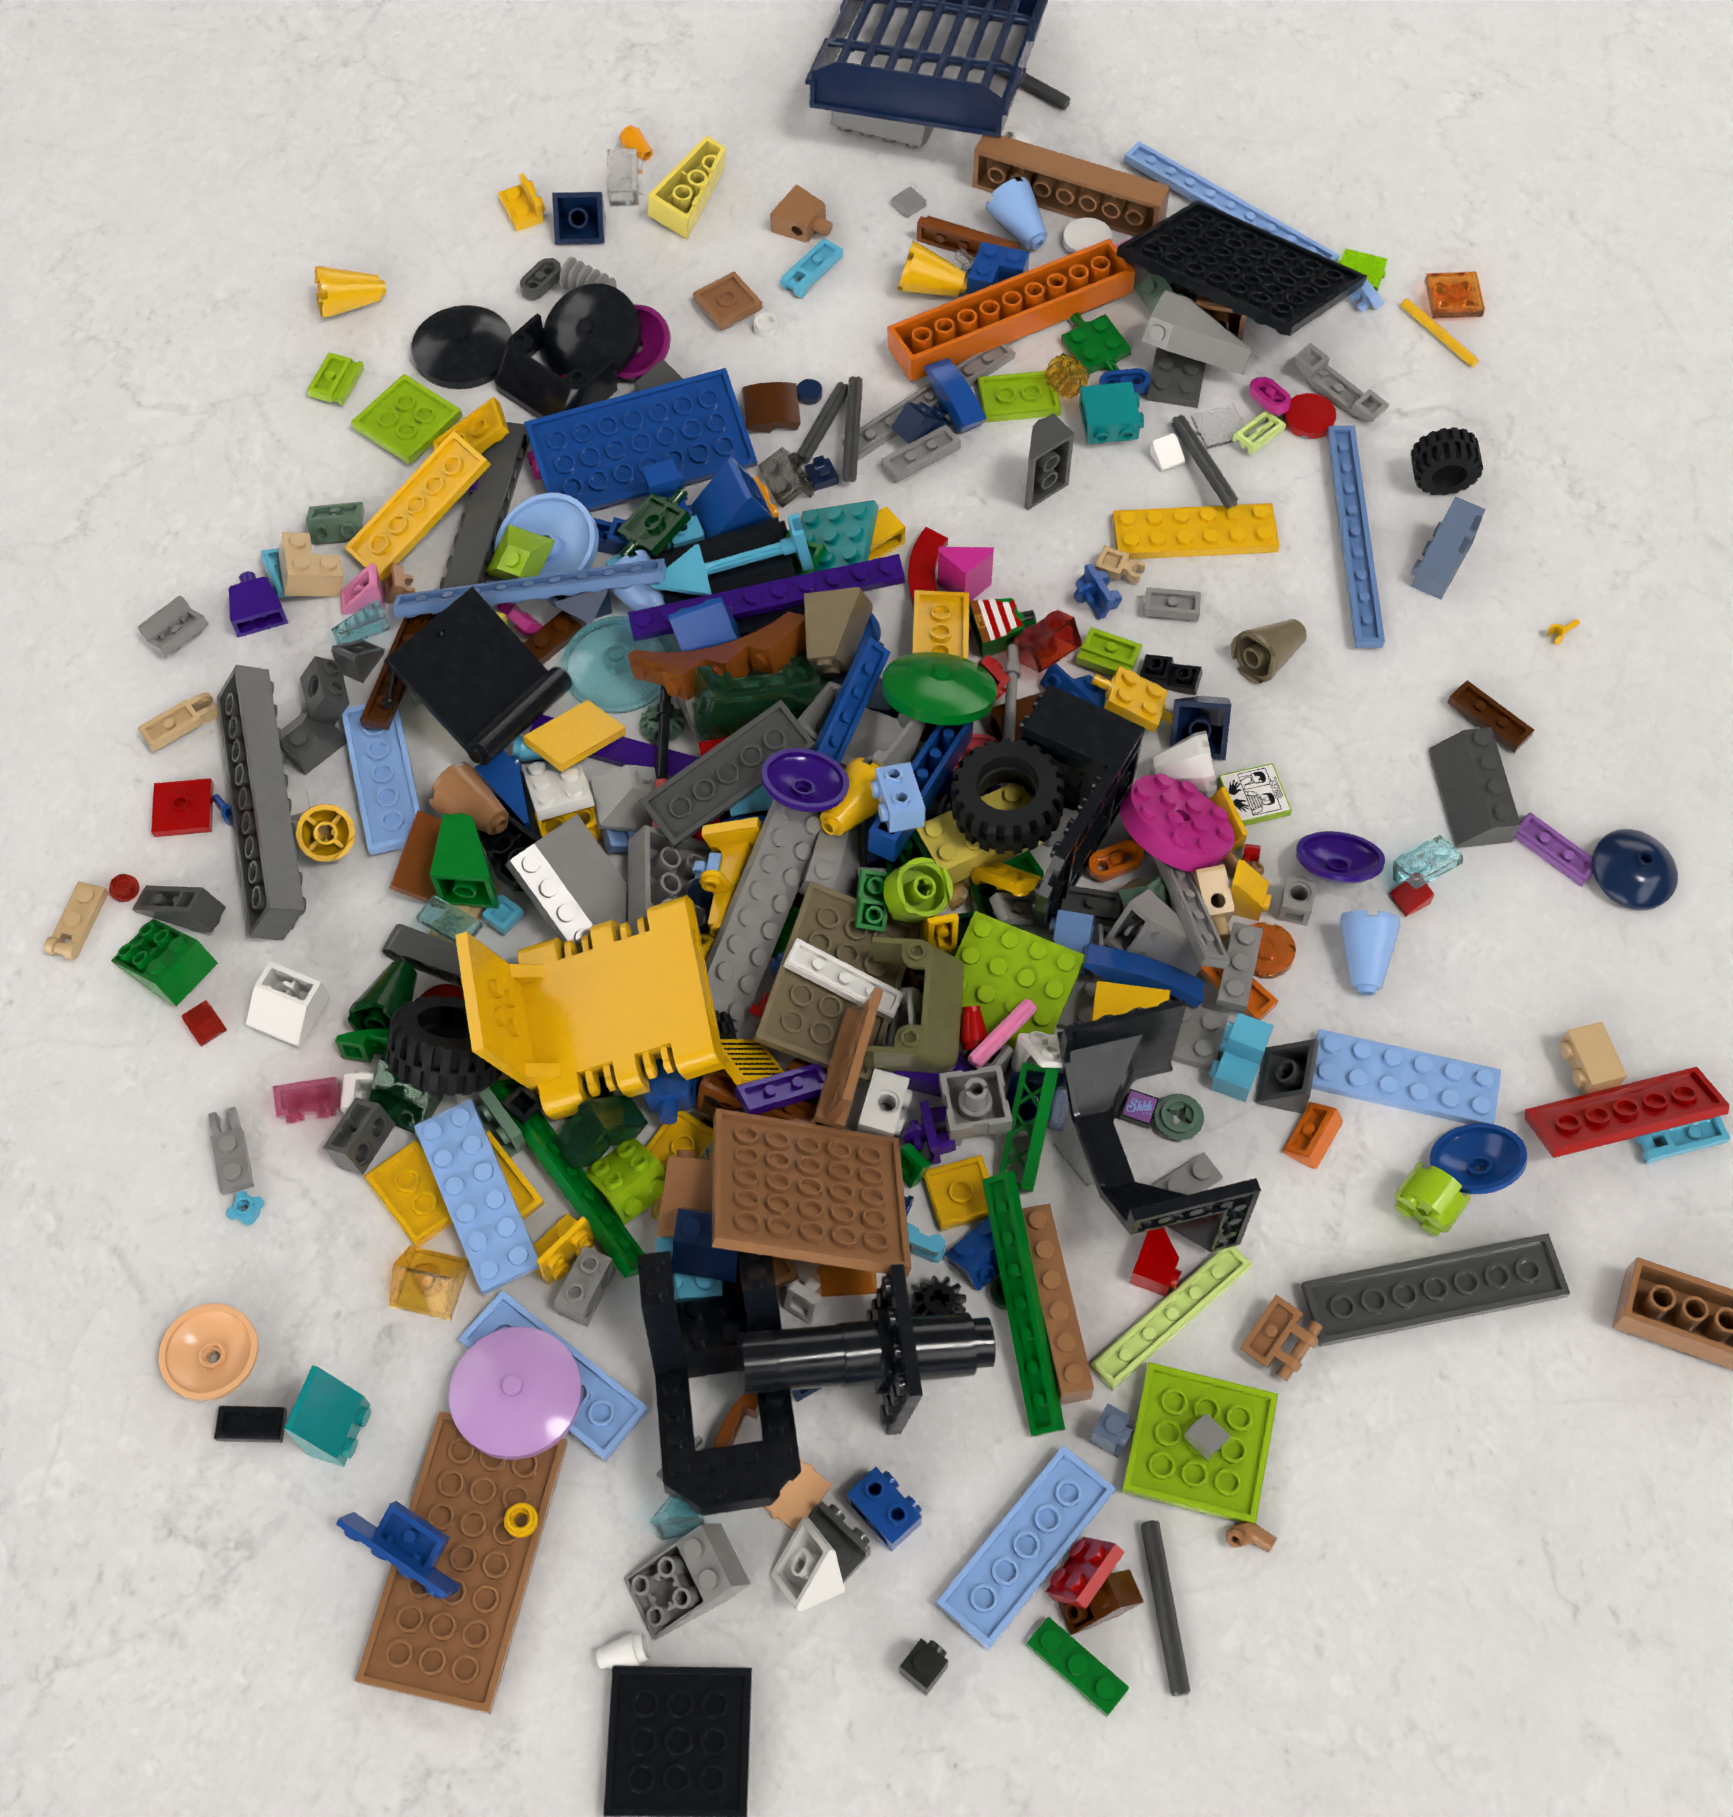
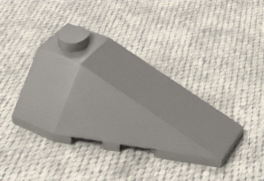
[797,825,860,899]

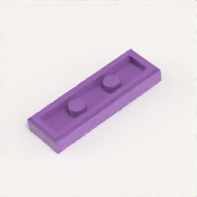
[1515,812,1593,887]

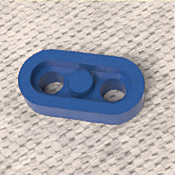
[1099,368,1151,395]

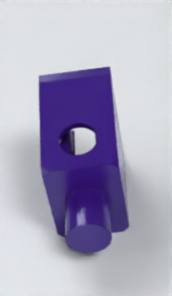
[229,571,288,638]

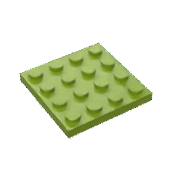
[955,911,1085,1056]
[1122,1362,1278,1524]

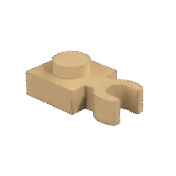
[1095,545,1146,583]

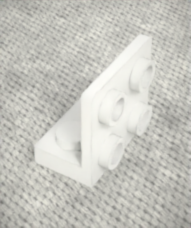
[1011,1031,1064,1073]

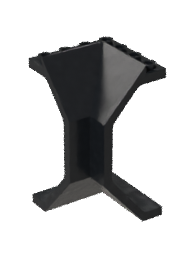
[1057,1000,1261,1252]

